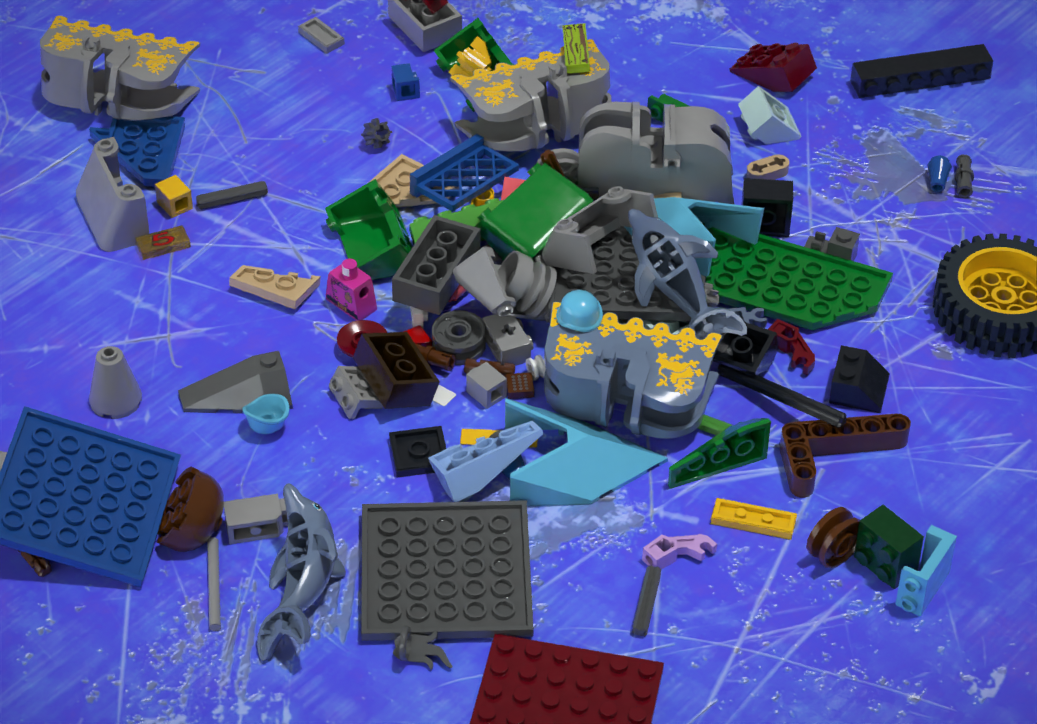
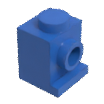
[391,63,420,101]

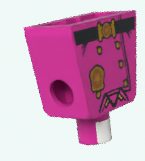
[326,259,377,321]

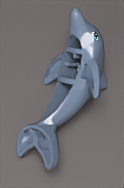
[628,209,747,339]
[257,483,346,661]

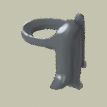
[392,626,453,670]

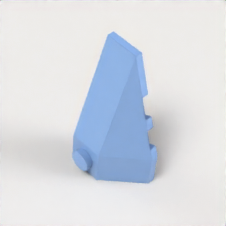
[428,421,543,502]

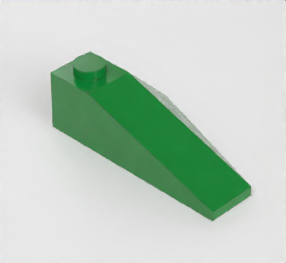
[668,418,771,489]

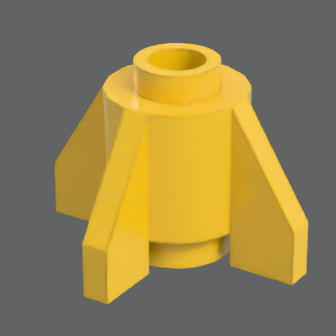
[449,36,492,77]

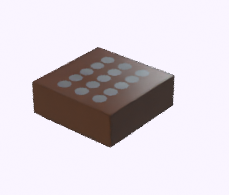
[506,372,534,399]

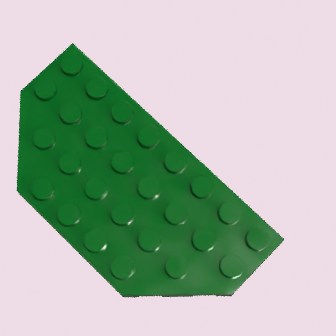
[702,222,893,330]

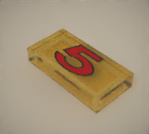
[135,225,191,260]

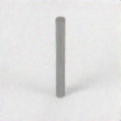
[207,537,221,631]

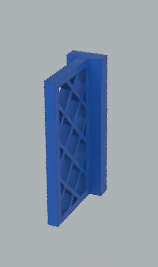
[410,134,519,212]

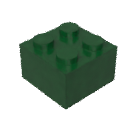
[854,504,924,589]

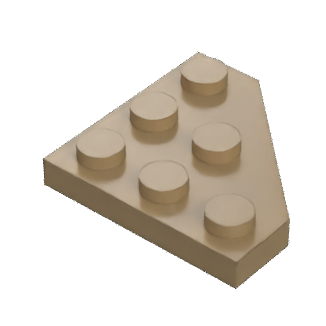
[368,154,459,207]

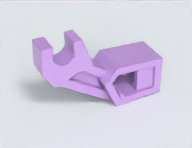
[642,534,717,570]

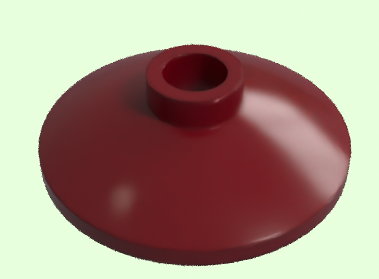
[337,320,387,357]

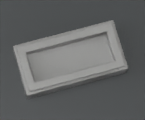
[298,17,345,54]

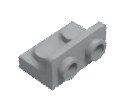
[329,366,383,419]

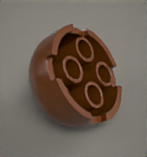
[156,467,224,552]

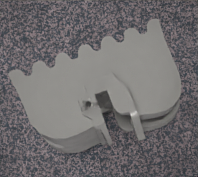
[577,102,734,204]

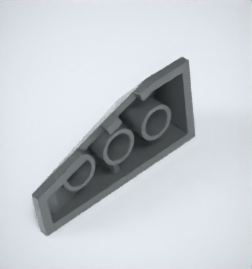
[178,351,293,413]

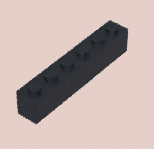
[850,44,993,98]

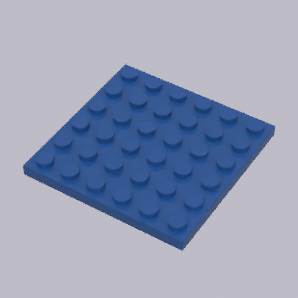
[0,406,181,587]

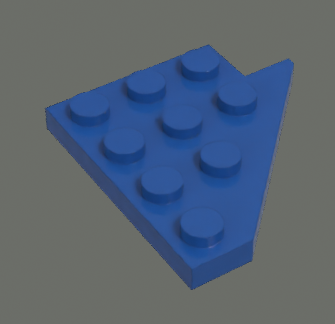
[89,116,185,186]

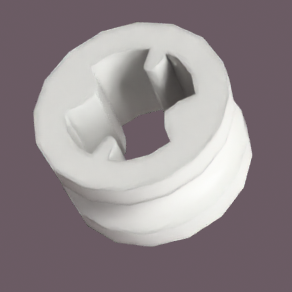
[526,355,546,381]

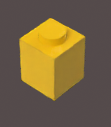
[155,175,193,218]

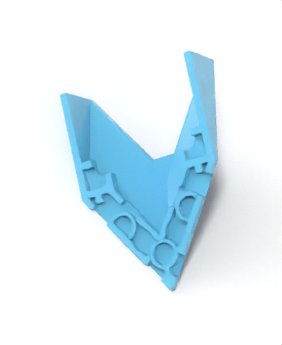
[624,197,764,277]
[505,398,668,506]

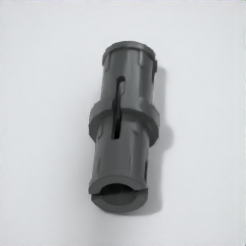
[955,154,974,198]

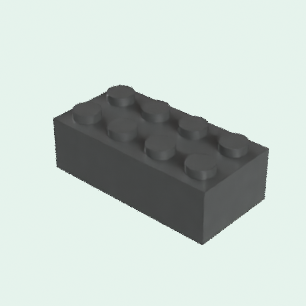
[392,215,480,315]

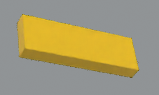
[711,498,797,540]

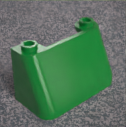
[434,18,514,112]
[474,162,593,261]
[325,179,413,280]

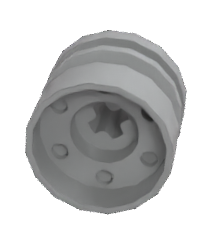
[498,251,557,317]

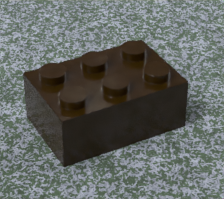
[353,332,440,409]

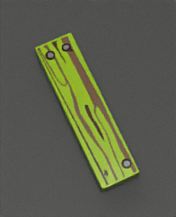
[562,23,590,74]

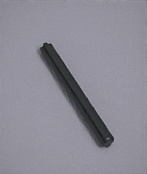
[717,364,847,428]

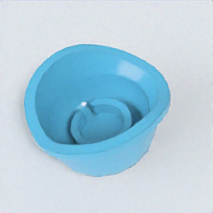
[556,290,603,332]
[242,394,290,434]

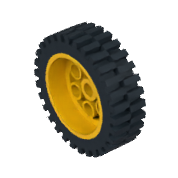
[933,233,1037,358]

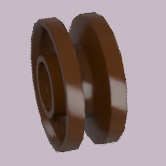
[806,507,860,569]

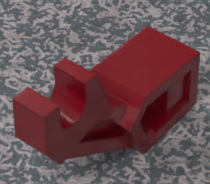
[768,319,815,375]

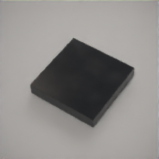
[389,426,446,478]

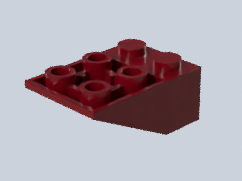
[730,43,817,92]

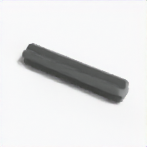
[196,181,268,209]
[632,565,661,637]

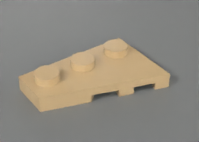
[229,265,321,309]

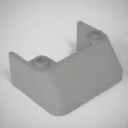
[542,186,658,274]

